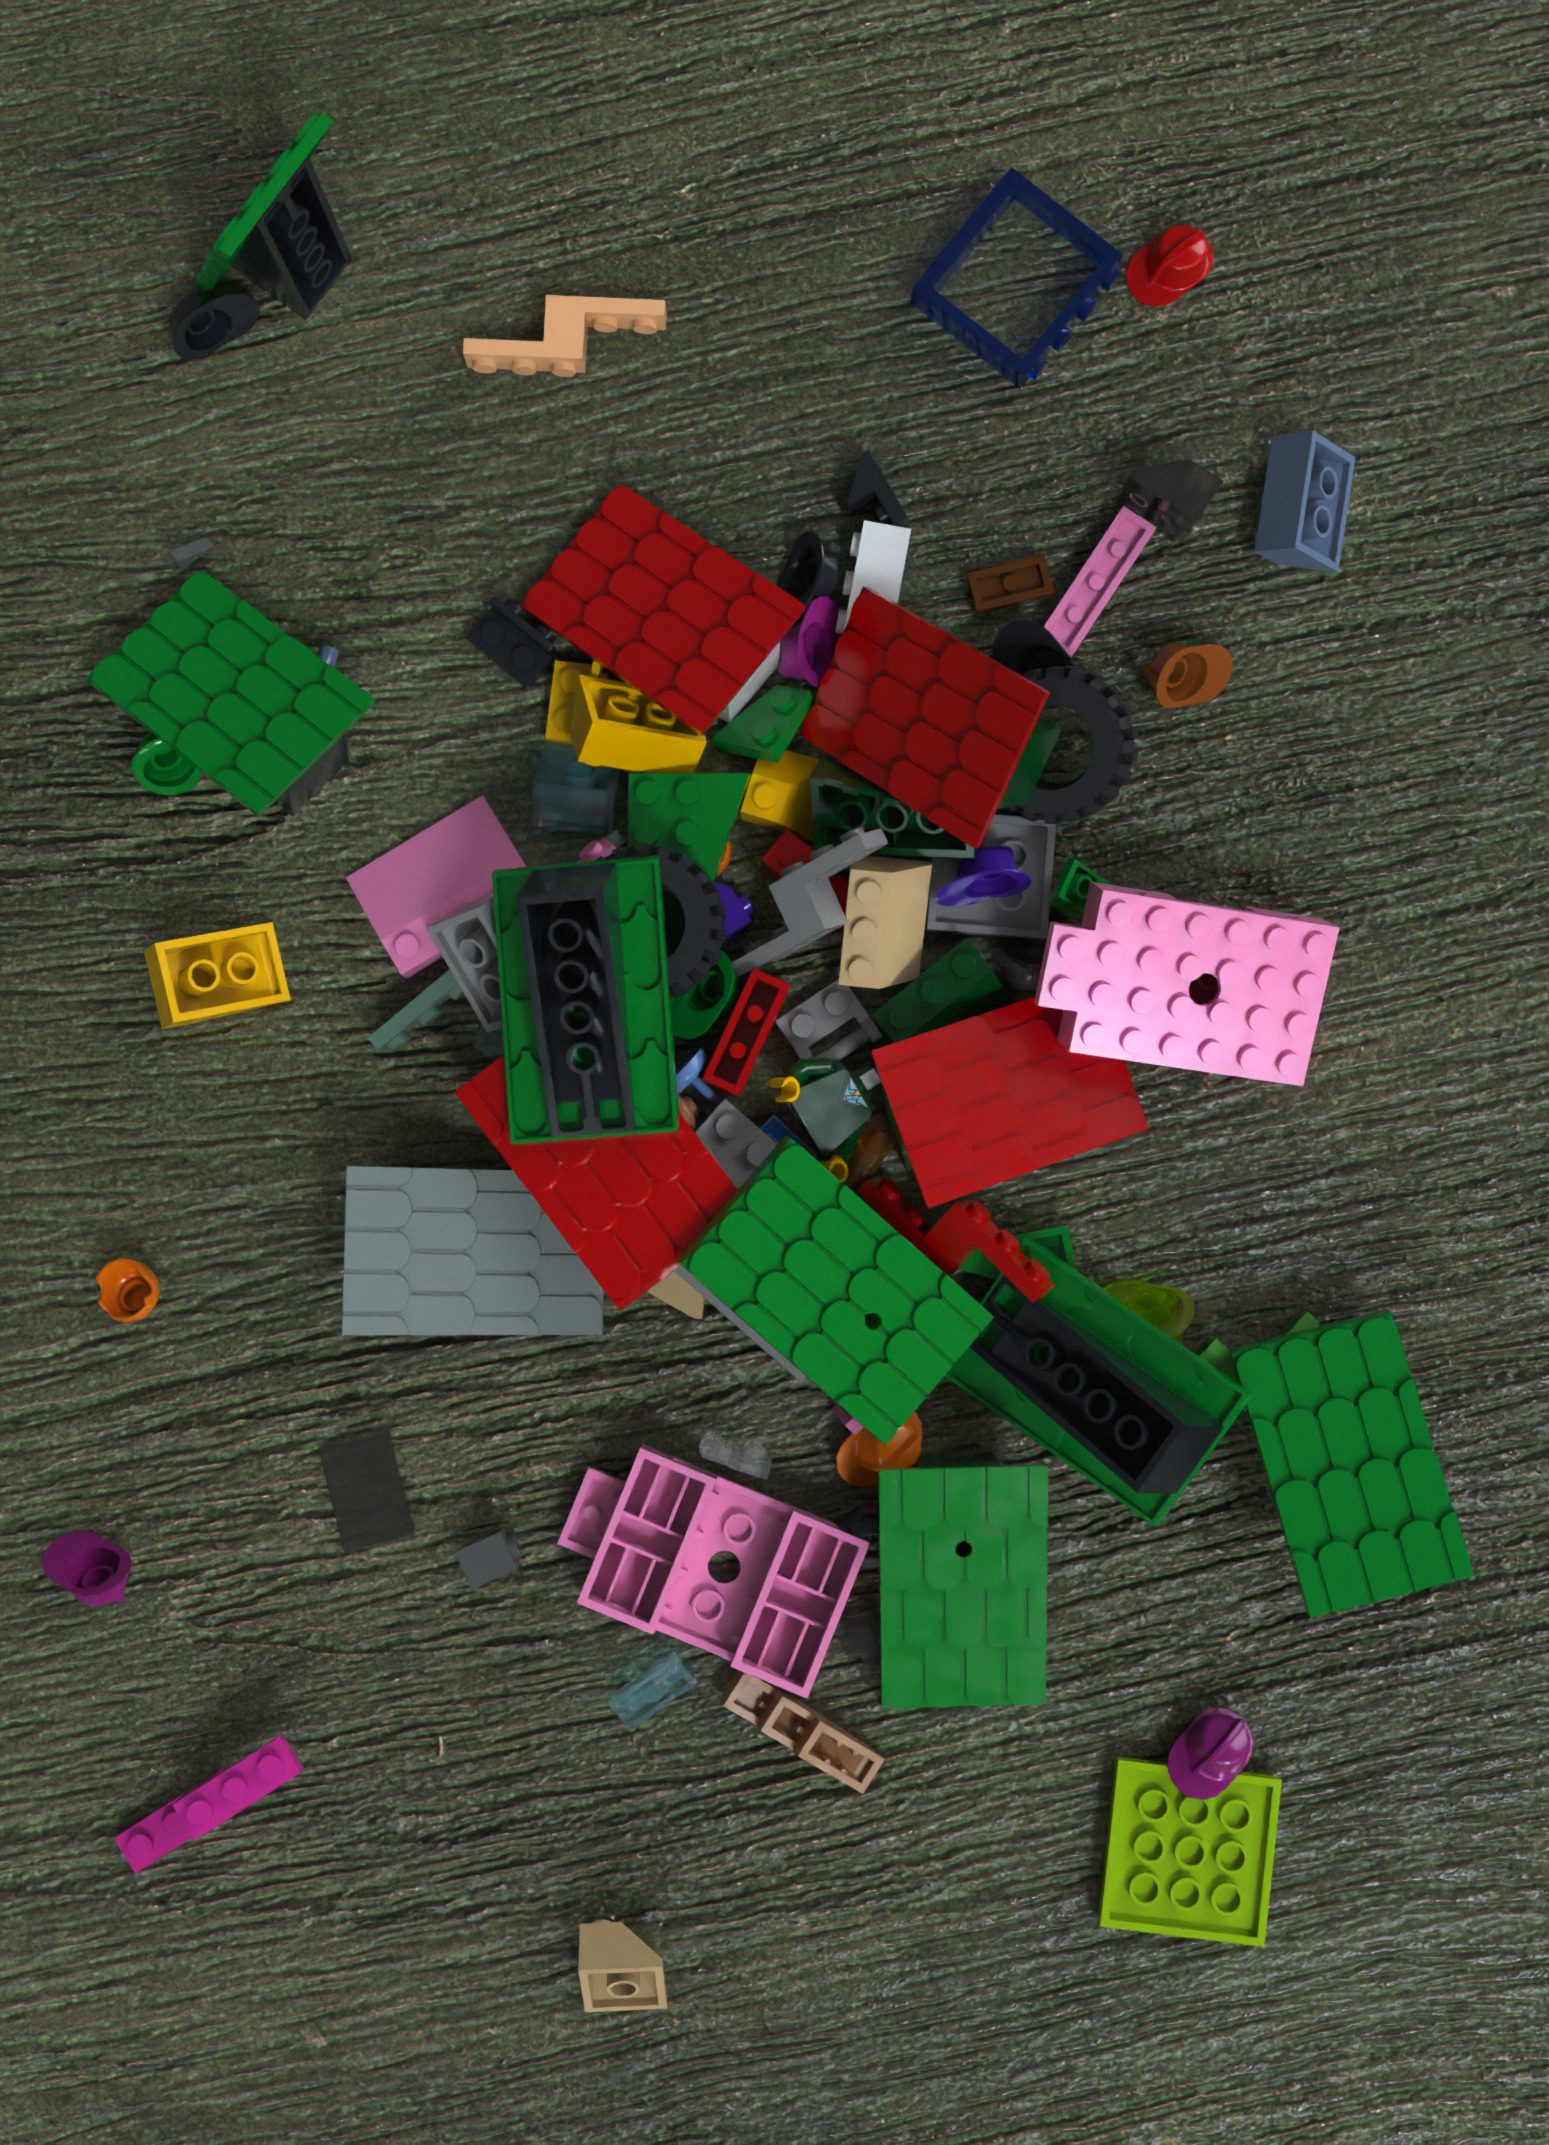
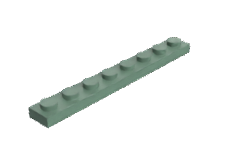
[368,830,628,1053]

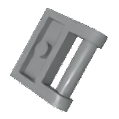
[775,979,882,1061]

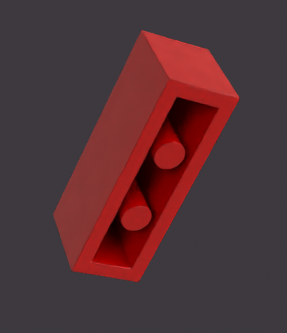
[702,968,790,1099]

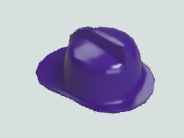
[934,846,1031,906]

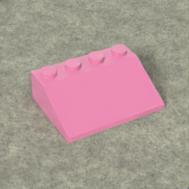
[346,795,526,980]

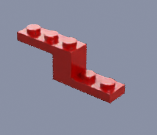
[857,1176,1055,1303]

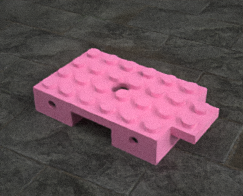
[1034,882,1340,1086]
[557,1444,870,1699]

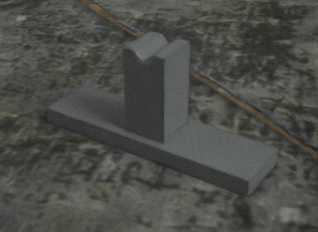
[168,537,215,570]

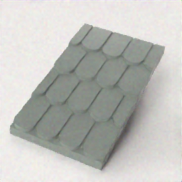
[342,1166,604,1335]

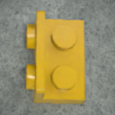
[545,660,609,745]

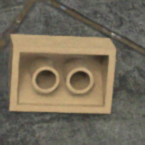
[838,856,932,989]

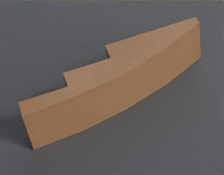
[719,1670,885,1794]

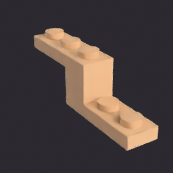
[463,295,667,377]

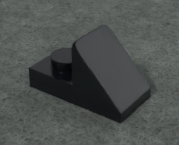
[845,450,908,528]

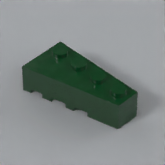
[810,759,978,858]

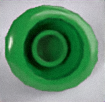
[131,732,203,795]

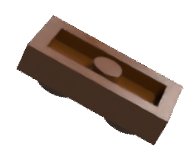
[966,554,1054,615]

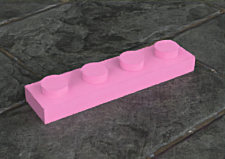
[1044,506,1157,657]

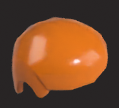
[95,1257,160,1323]

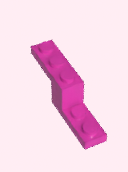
[114,1733,304,1874]

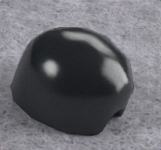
[842,1501,879,1551]

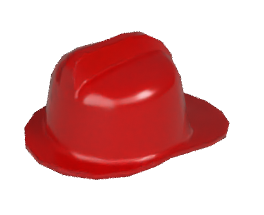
[1126,225,1214,307]

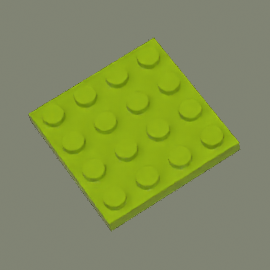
[1098,1756,1282,1947]

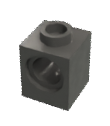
[455,1527,523,1590]

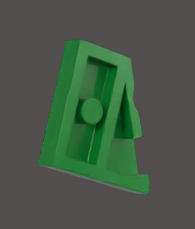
[710,684,814,763]

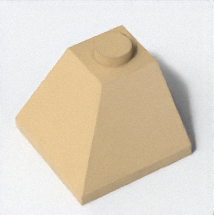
[578,1920,667,2012]

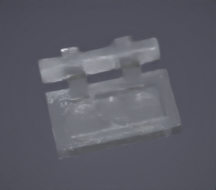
[699,1431,772,1480]

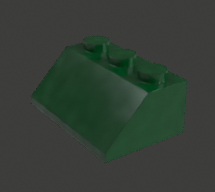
[870,938,1013,1044]

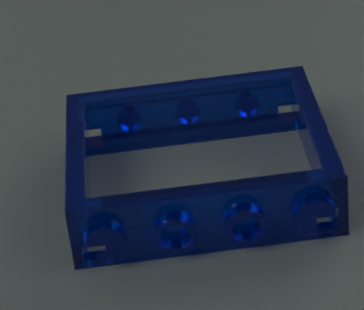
[910,167,1123,389]

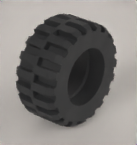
[1006,666,1139,824]
[595,844,727,999]

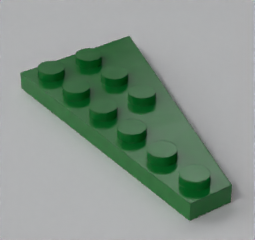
[628,773,751,1006]

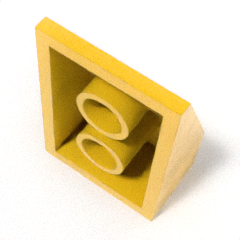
[144,922,291,1029]

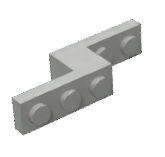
[731,827,888,977]

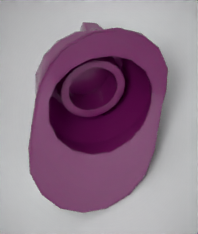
[778,596,842,687]
[42,1532,132,1607]
[1167,1707,1253,1800]

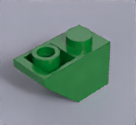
[1047,858,1112,922]

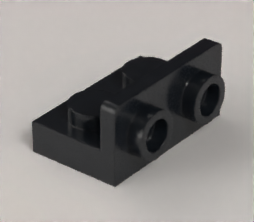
[466,596,559,691]

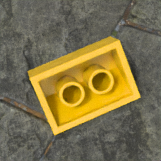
[571,674,707,773]

